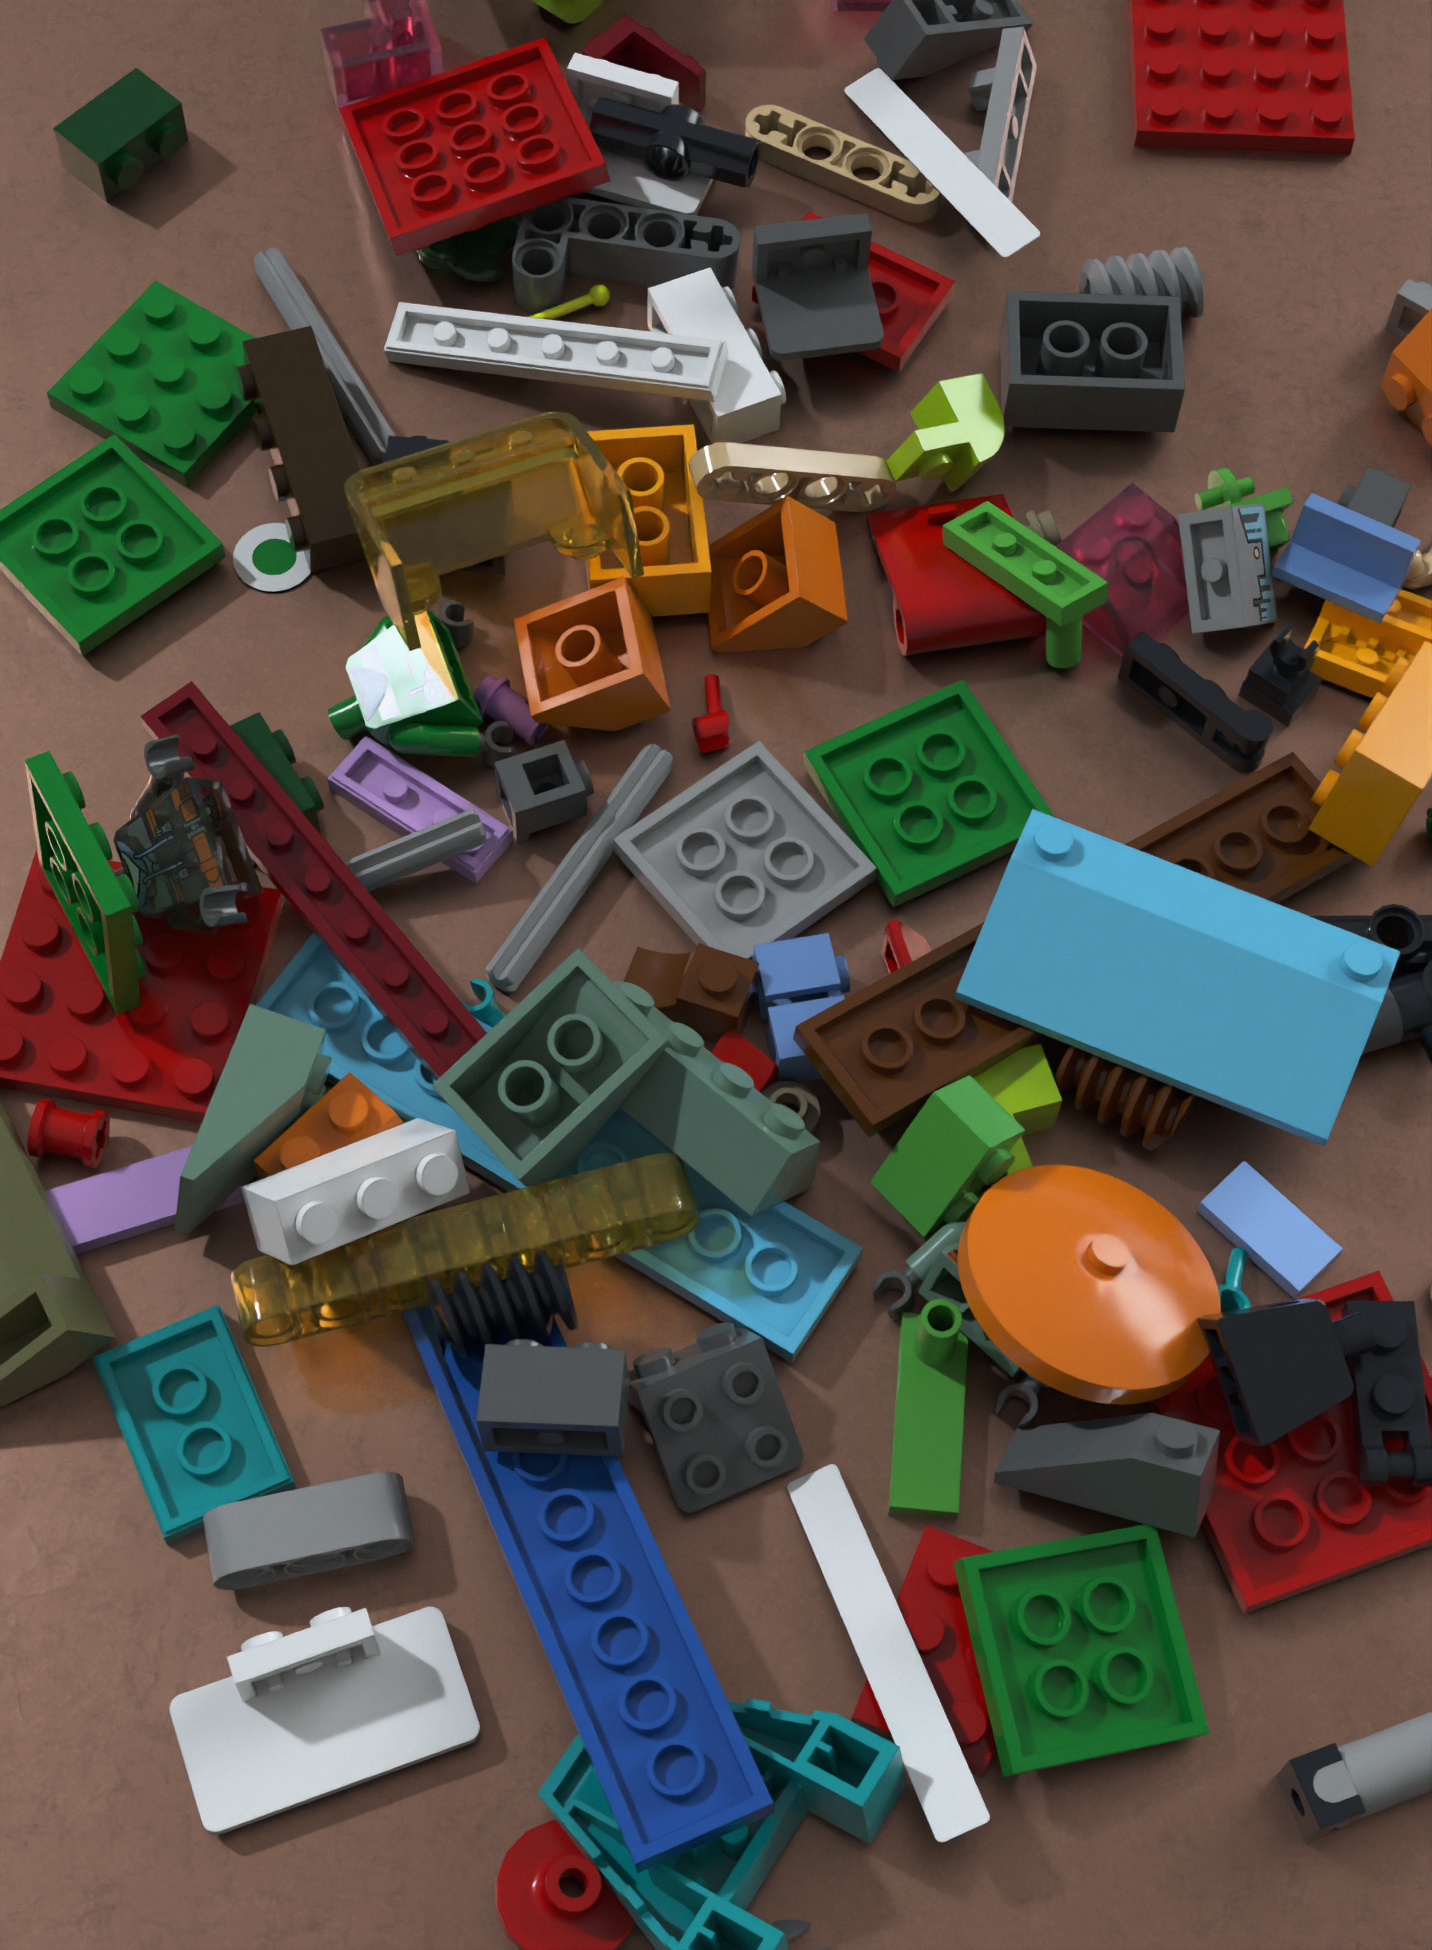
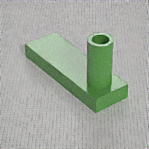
[942,501,1108,669]
[888,1299,969,1521]

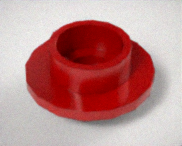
[495,1820,635,1950]

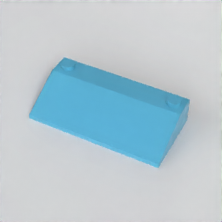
[954,809,1400,1146]

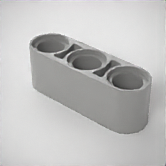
[203,1472,415,1590]

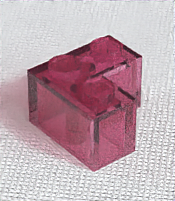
[320,0,443,116]

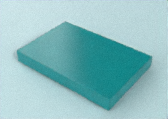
[92,1304,296,1545]

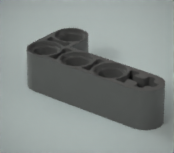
[512,197,741,315]

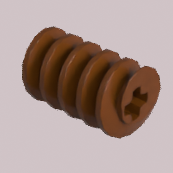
[1054,1045,1198,1152]

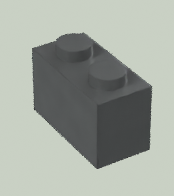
[476,1339,630,1457]

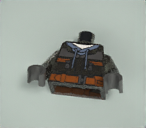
[113,734,263,936]

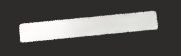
[844,68,1040,257]
[787,1464,990,1842]

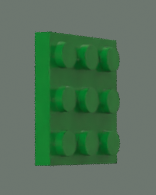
[47,280,257,488]
[0,434,226,656]
[803,680,1056,907]
[24,751,146,1015]
[953,1524,1209,1777]

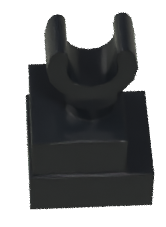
[1238,624,1322,727]

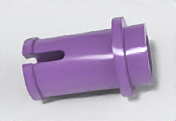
[474,675,549,746]

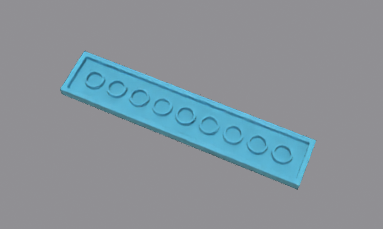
[255,933,863,1363]

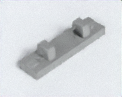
[964,26,1037,202]

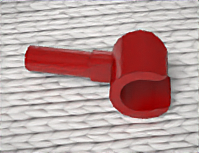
[692,674,730,754]

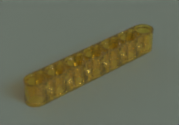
[231,1153,701,1347]

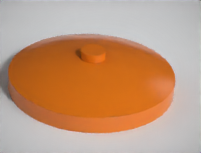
[957,1165,1221,1405]

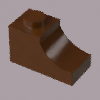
[623,943,759,1044]

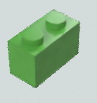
[870,1075,1025,1237]

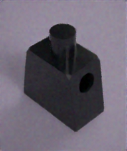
[1197,1299,1376,1447]

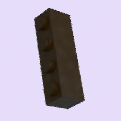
[236,326,380,572]

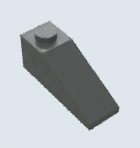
[864,0,1033,80]
[994,1413,1220,1538]

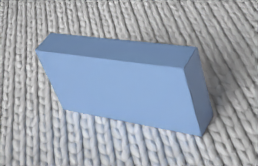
[1197,1161,1343,1299]

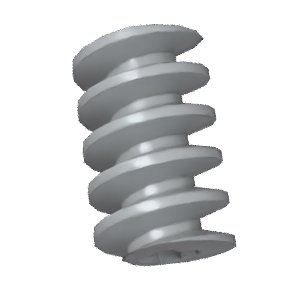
[1079,247,1205,318]

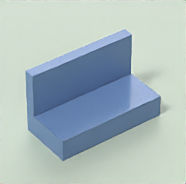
[1271,493,1421,623]

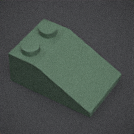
[432,948,670,1195]
[174,1004,332,1235]

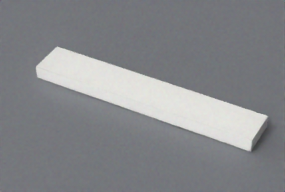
[383,302,729,402]

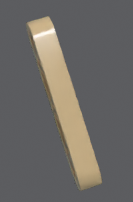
[744,104,941,223]
[688,442,896,512]

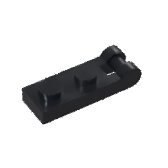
[1118,630,1273,773]
[1341,1301,1432,1487]

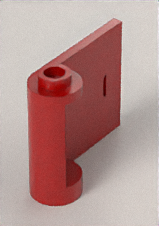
[867,494,1046,656]

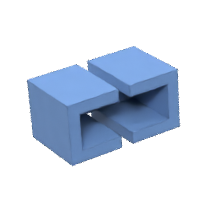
[752,933,850,1083]

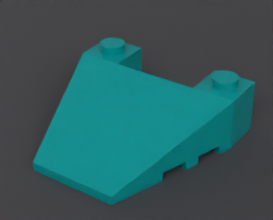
[537,1698,907,1950]

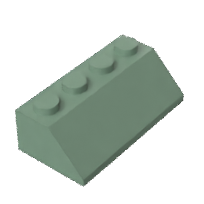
[613,980,820,1216]

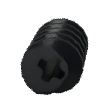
[427,1248,578,1359]

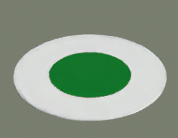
[233,523,311,592]

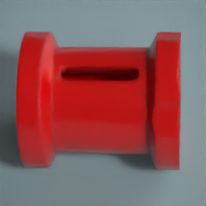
[27,1099,110,1168]

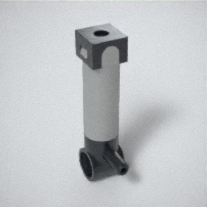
[1276,1711,1432,1844]

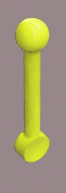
[529,284,610,320]

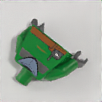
[328,600,518,767]

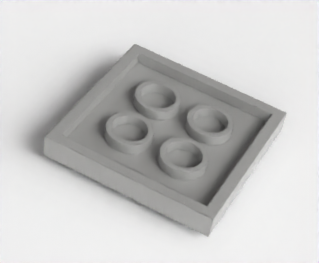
[613,741,877,960]

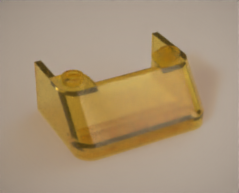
[344,412,644,651]

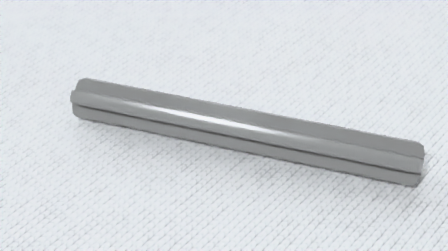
[254,247,395,467]
[486,743,673,993]

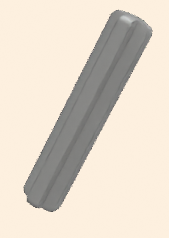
[344,809,487,892]

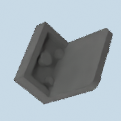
[752,213,884,361]
[628,1322,803,1513]

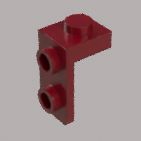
[581,14,706,113]

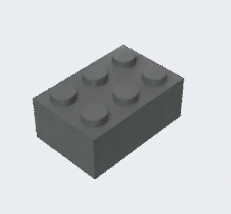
[1000,291,1185,432]

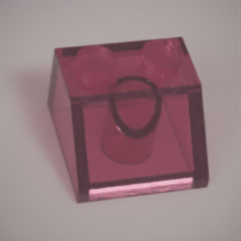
[1055,483,1189,658]

